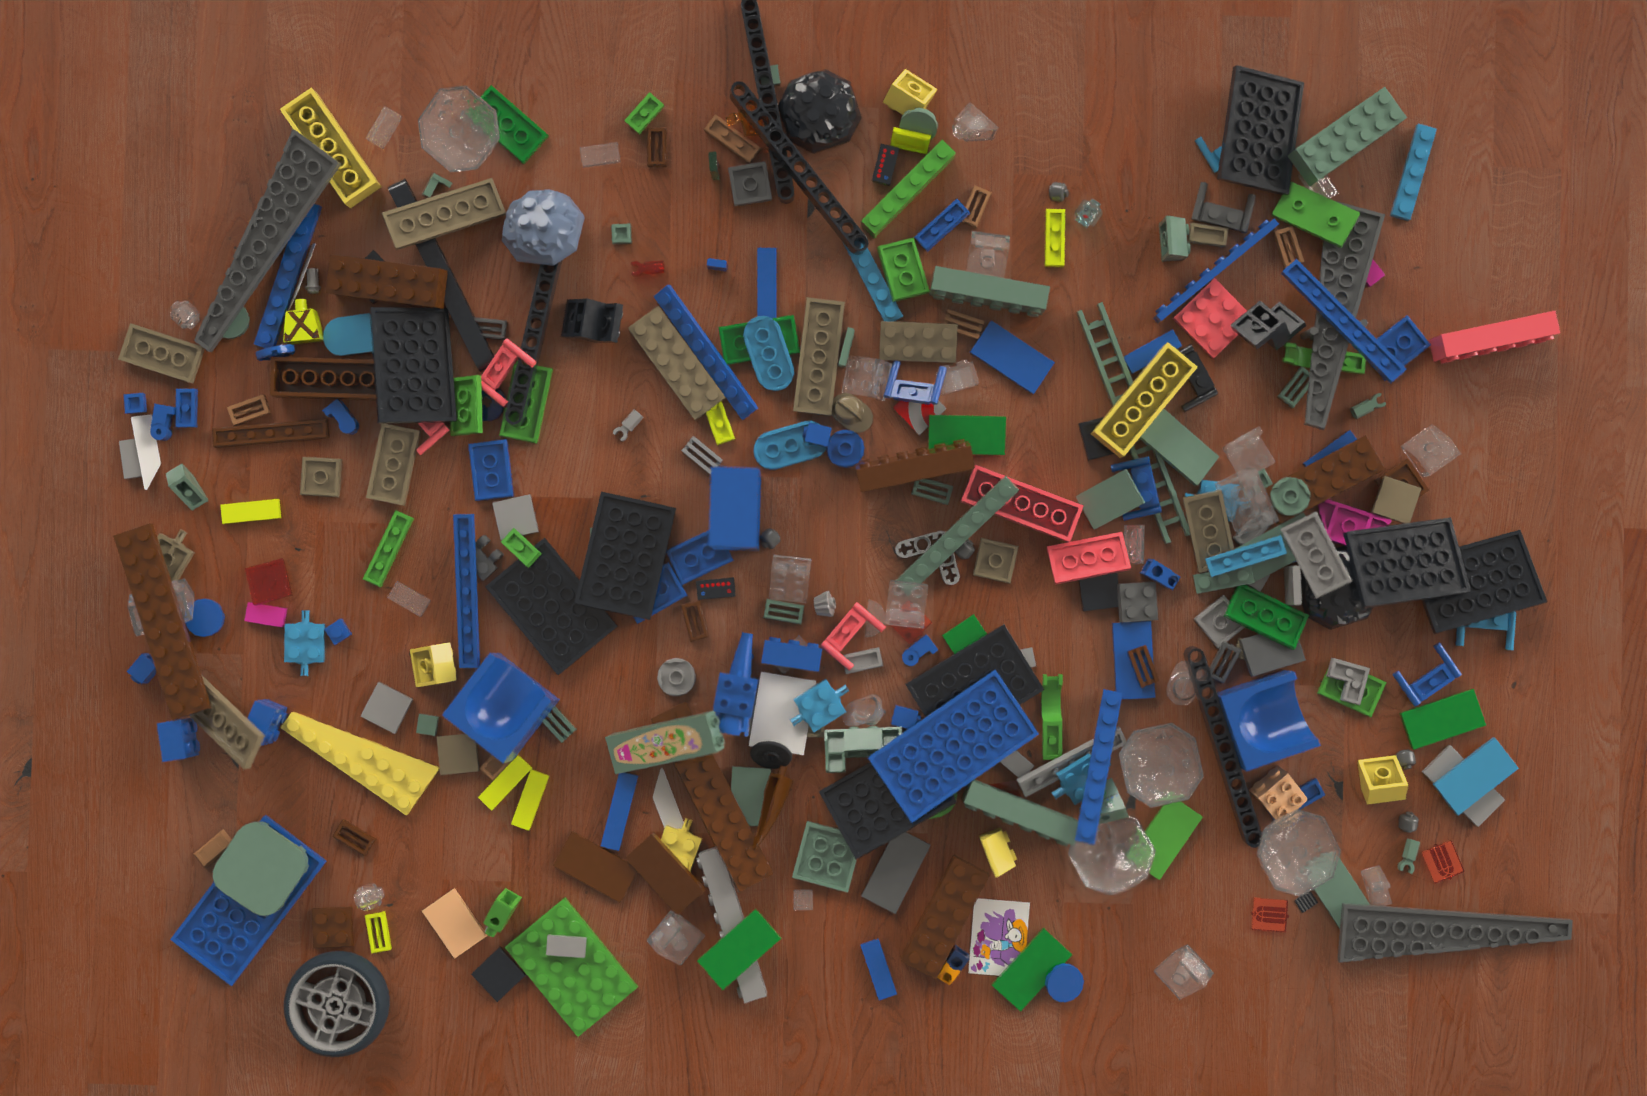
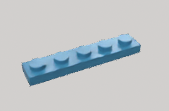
[1390,124,1437,221]
[843,241,903,321]

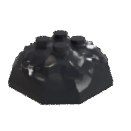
[778,69,862,154]
[1300,546,1374,630]

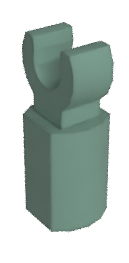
[1350,393,1386,419]
[1398,838,1420,874]

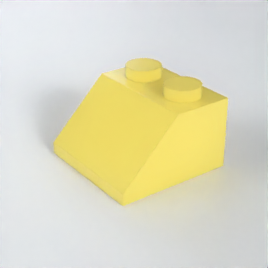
[883,69,937,115]
[410,643,456,687]
[1358,755,1408,804]
[979,828,1017,877]

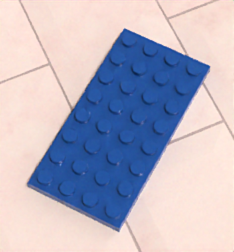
[867,670,1039,823]
[170,815,327,986]

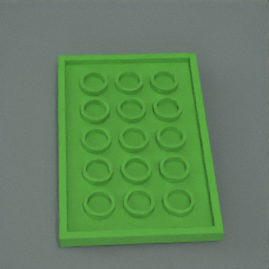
[505,897,638,1037]

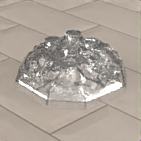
[418,86,500,172]
[1119,723,1204,807]
[1257,809,1341,897]
[1068,816,1156,895]

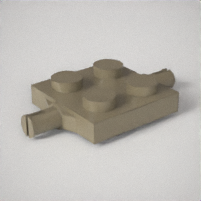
[157,529,195,586]

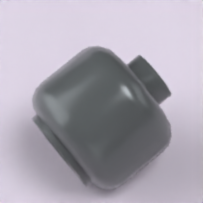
[1049,182,1069,202]
[760,528,781,549]
[955,539,975,559]
[1396,749,1416,770]
[1398,812,1419,833]

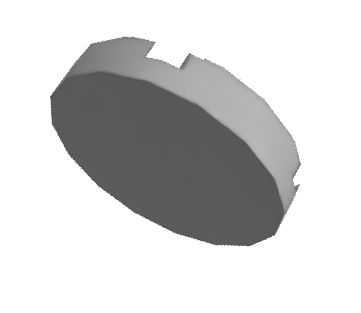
[657,658,696,696]

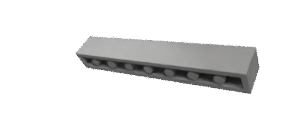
[696,847,767,1003]

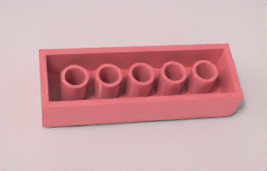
[1429,311,1560,364]
[960,465,1083,542]

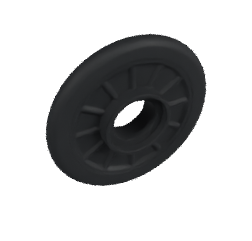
[750,741,792,769]

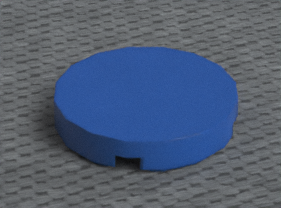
[255,344,295,361]
[826,430,865,468]
[184,599,225,637]
[1045,963,1084,1002]

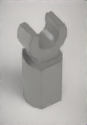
[613,409,644,442]

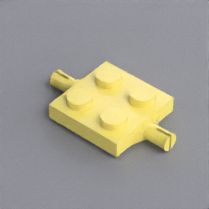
[661,818,703,872]

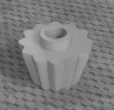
[814,591,836,617]

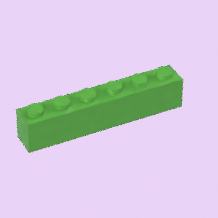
[861,140,956,239]

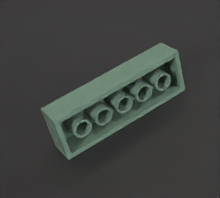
[1288,87,1407,187]
[929,266,1050,317]
[961,779,1078,847]

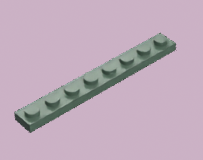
[895,475,1019,595]

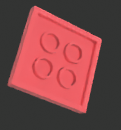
[1173,278,1247,359]

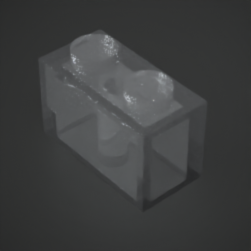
[935,360,979,396]

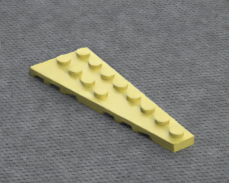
[281,712,440,816]

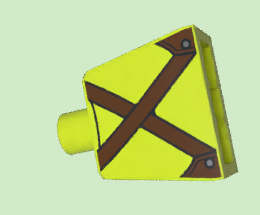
[283,299,323,344]

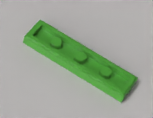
[363,510,414,587]

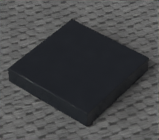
[1078,417,1114,461]
[1079,573,1119,611]
[471,946,526,1002]

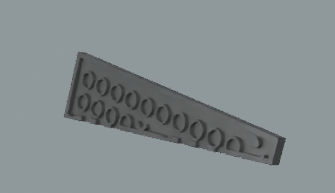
[194,129,341,352]
[1304,200,1385,430]
[1337,903,1573,962]

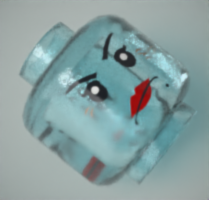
[1074,198,1103,228]

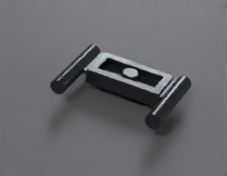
[1179,344,1218,412]

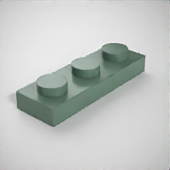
[1193,565,1255,594]

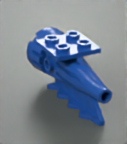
[713,632,758,736]

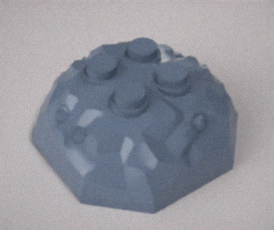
[502,189,585,266]

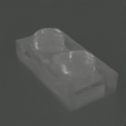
[1124,525,1145,564]

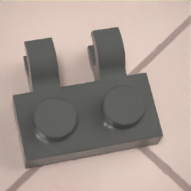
[475,535,504,581]

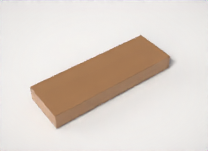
[704,114,761,164]

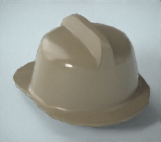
[832,393,873,433]

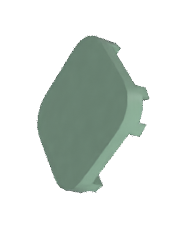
[213,821,309,916]

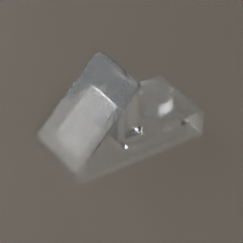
[1361,866,1392,906]

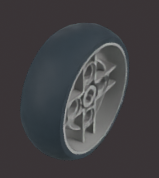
[284,951,390,1057]

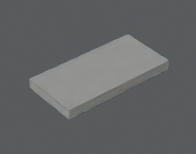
[1280,512,1352,599]
[1422,745,1505,827]

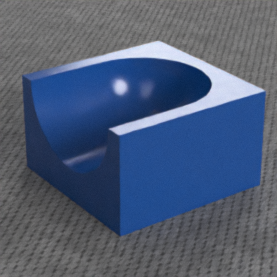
[709,467,761,551]
[442,653,560,763]
[1217,670,1321,771]

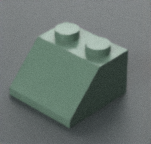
[1159,216,1191,262]

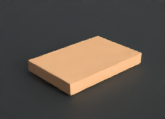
[422,888,487,959]

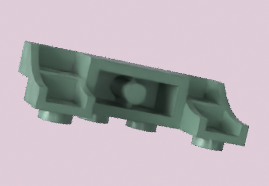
[824,726,902,773]

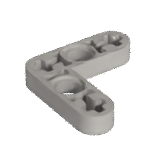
[895,531,960,585]

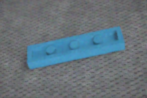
[1205,535,1287,577]

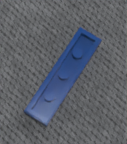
[757,248,777,318]
[601,772,638,851]

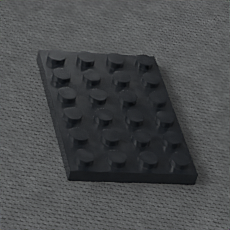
[1217,65,1304,195]
[369,307,457,424]
[574,492,676,620]
[1343,517,1471,609]
[1422,530,1548,634]
[485,538,618,675]
[905,624,1044,717]
[819,762,958,860]

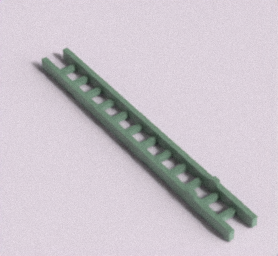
[1076,302,1190,544]

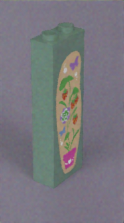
[605,711,725,774]

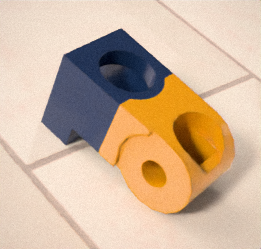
[937,945,969,985]

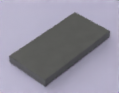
[861,832,931,914]

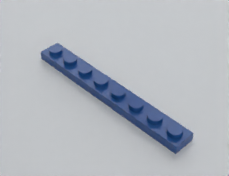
[254,204,322,348]
[1153,218,1279,324]
[1281,259,1406,384]
[653,284,758,420]
[453,514,480,668]
[1075,689,1123,845]

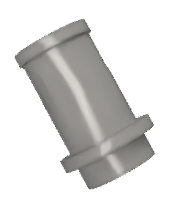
[305,268,321,294]

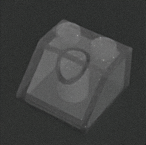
[952,102,999,142]
[966,231,1010,278]
[1401,424,1461,477]
[646,910,705,966]
[1154,944,1214,1000]

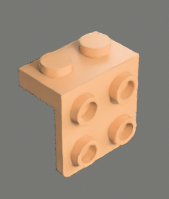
[1249,765,1307,823]

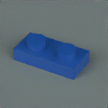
[176,389,198,428]

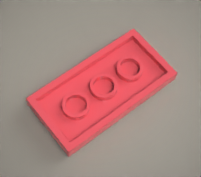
[1046,532,1131,585]

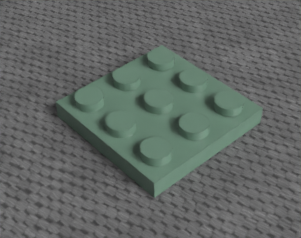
[792,821,856,892]

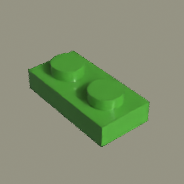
[624,92,664,135]
[501,528,542,568]

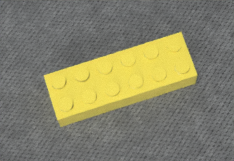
[280,87,381,208]
[1091,342,1197,458]

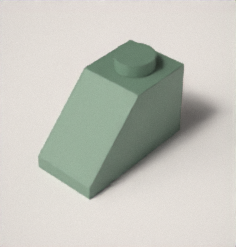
[166,464,208,510]

